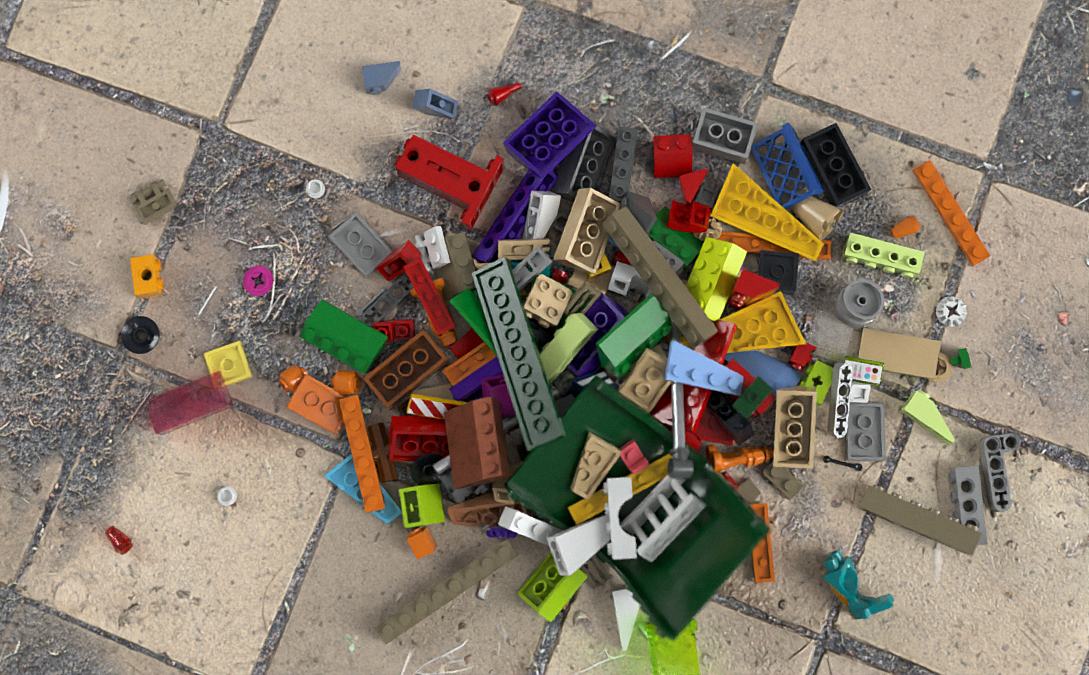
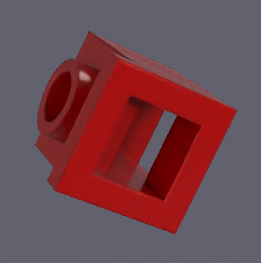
[787,343,817,371]

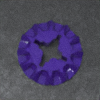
[486,527,517,538]

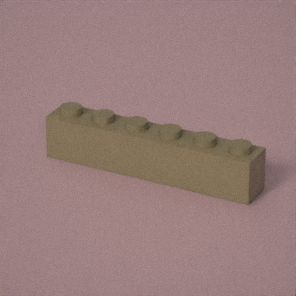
[859,484,982,557]

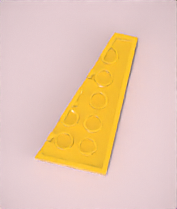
[711,163,824,261]
[681,291,806,353]

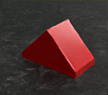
[678,169,708,206]

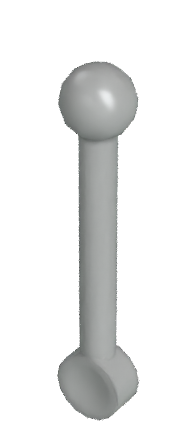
[356,287,387,317]

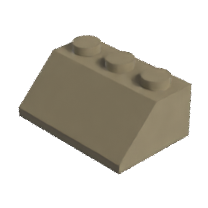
[436,232,477,300]

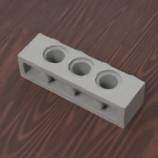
[948,466,988,545]

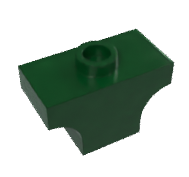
[732,376,773,419]

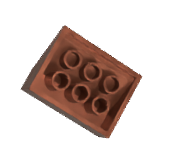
[444,397,510,490]

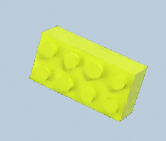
[686,237,747,322]

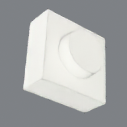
[850,381,871,403]

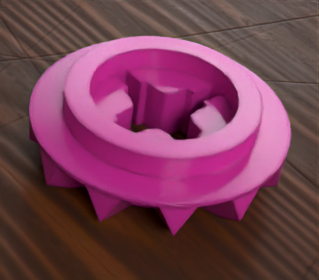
[243,266,274,296]

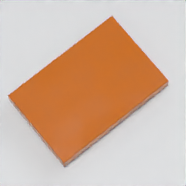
[286,373,347,435]

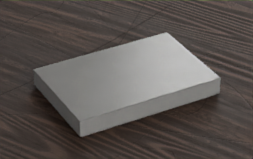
[328,212,393,279]
[845,403,886,461]

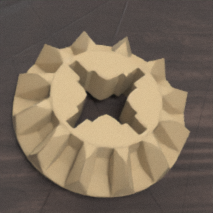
[693,218,722,241]
[927,352,953,383]

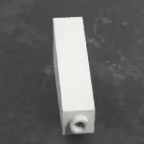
[547,513,620,576]

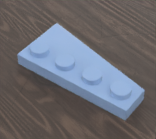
[664,340,744,396]

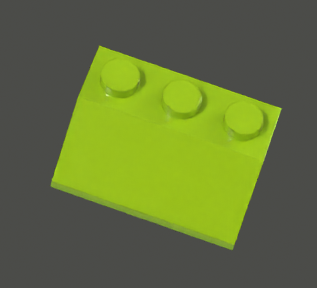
[517,551,588,622]

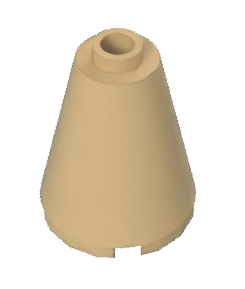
[789,191,843,241]

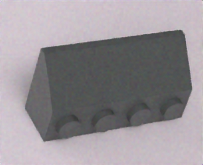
[552,126,616,202]

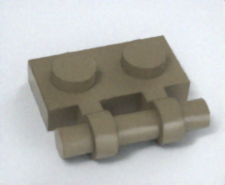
[130,179,179,225]

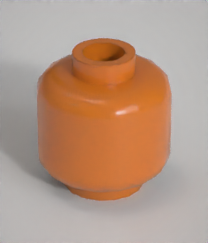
[278,365,308,393]
[331,370,361,396]

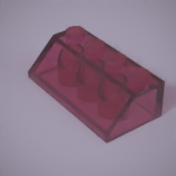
[149,371,234,435]

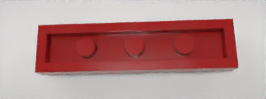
[403,258,456,336]

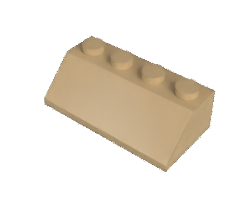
[553,188,621,274]
[773,386,817,469]

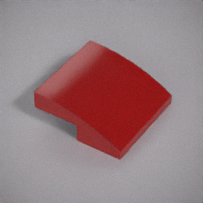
[666,200,711,233]

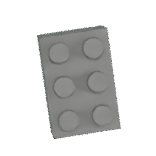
[692,107,758,165]

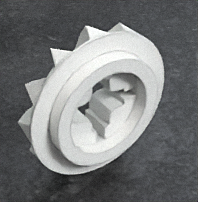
[936,296,967,327]

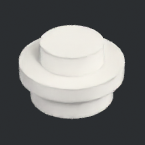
[306,179,325,198]
[217,486,237,506]

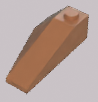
[447,491,532,528]

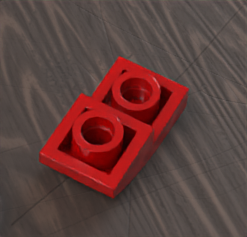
[373,319,415,342]

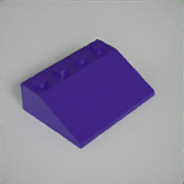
[503,91,597,179]

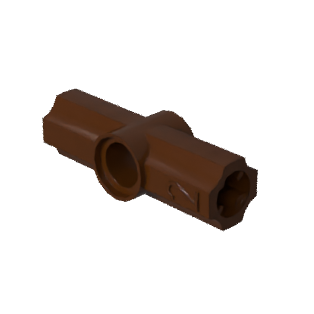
[368,423,398,483]

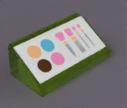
[842,356,884,386]

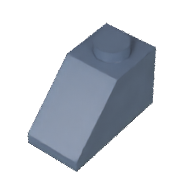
[362,61,402,95]
[412,89,458,119]

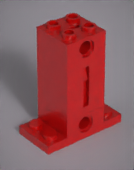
[394,134,505,233]

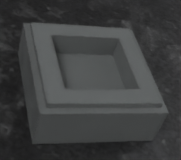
[695,184,719,210]

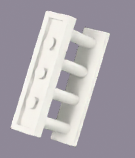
[620,475,706,562]

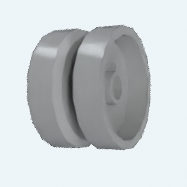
[835,279,885,327]

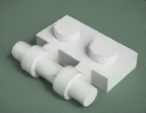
[415,226,450,272]

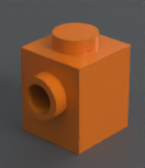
[407,526,437,560]

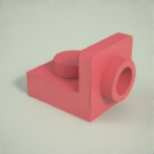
[618,439,649,475]

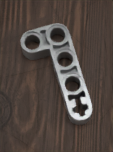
[979,433,1021,512]

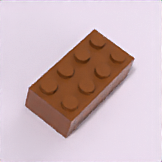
[363,329,449,410]

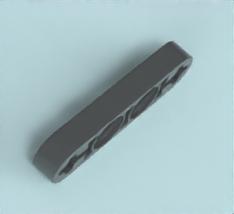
[361,273,414,328]

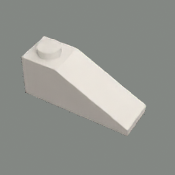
[523,191,561,239]
[612,588,639,651]

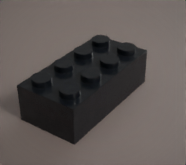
[801,122,871,208]

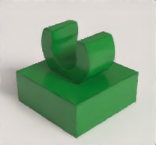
[950,348,972,369]

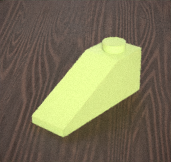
[900,391,955,444]

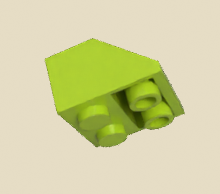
[399,484,445,528]

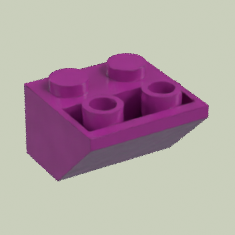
[482,374,516,418]

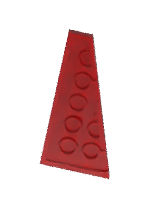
[650,319,737,434]

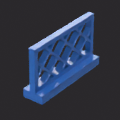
[751,122,824,209]

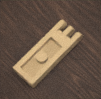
[498,239,550,260]

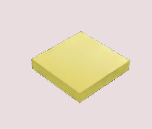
[203,341,253,390]

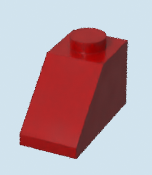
[376,240,421,282]

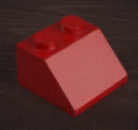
[652,134,693,179]

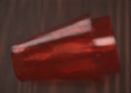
[105,526,133,555]

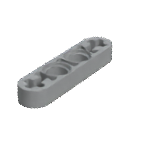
[827,362,853,438]

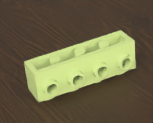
[841,233,925,279]
[540,313,598,386]

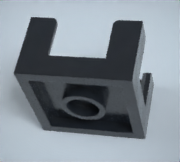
[757,250,799,295]

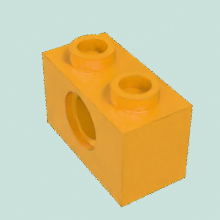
[130,254,164,298]

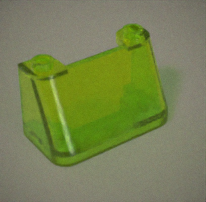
[644,619,700,675]

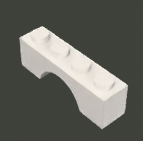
[603,477,637,559]

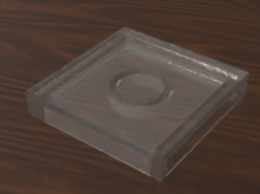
[808,309,852,355]

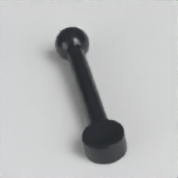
[823,456,863,471]

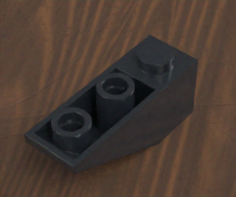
[706,391,754,446]

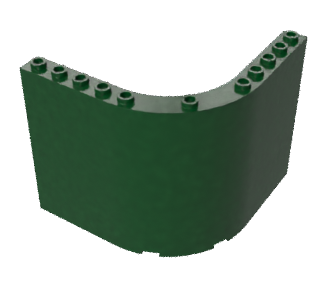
[504,375,771,641]

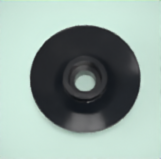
[121,316,160,354]
[410,453,444,486]

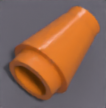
[890,215,921,239]

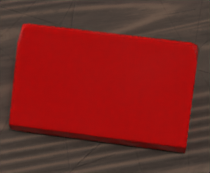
[449,328,484,359]

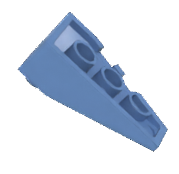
[724,350,803,403]

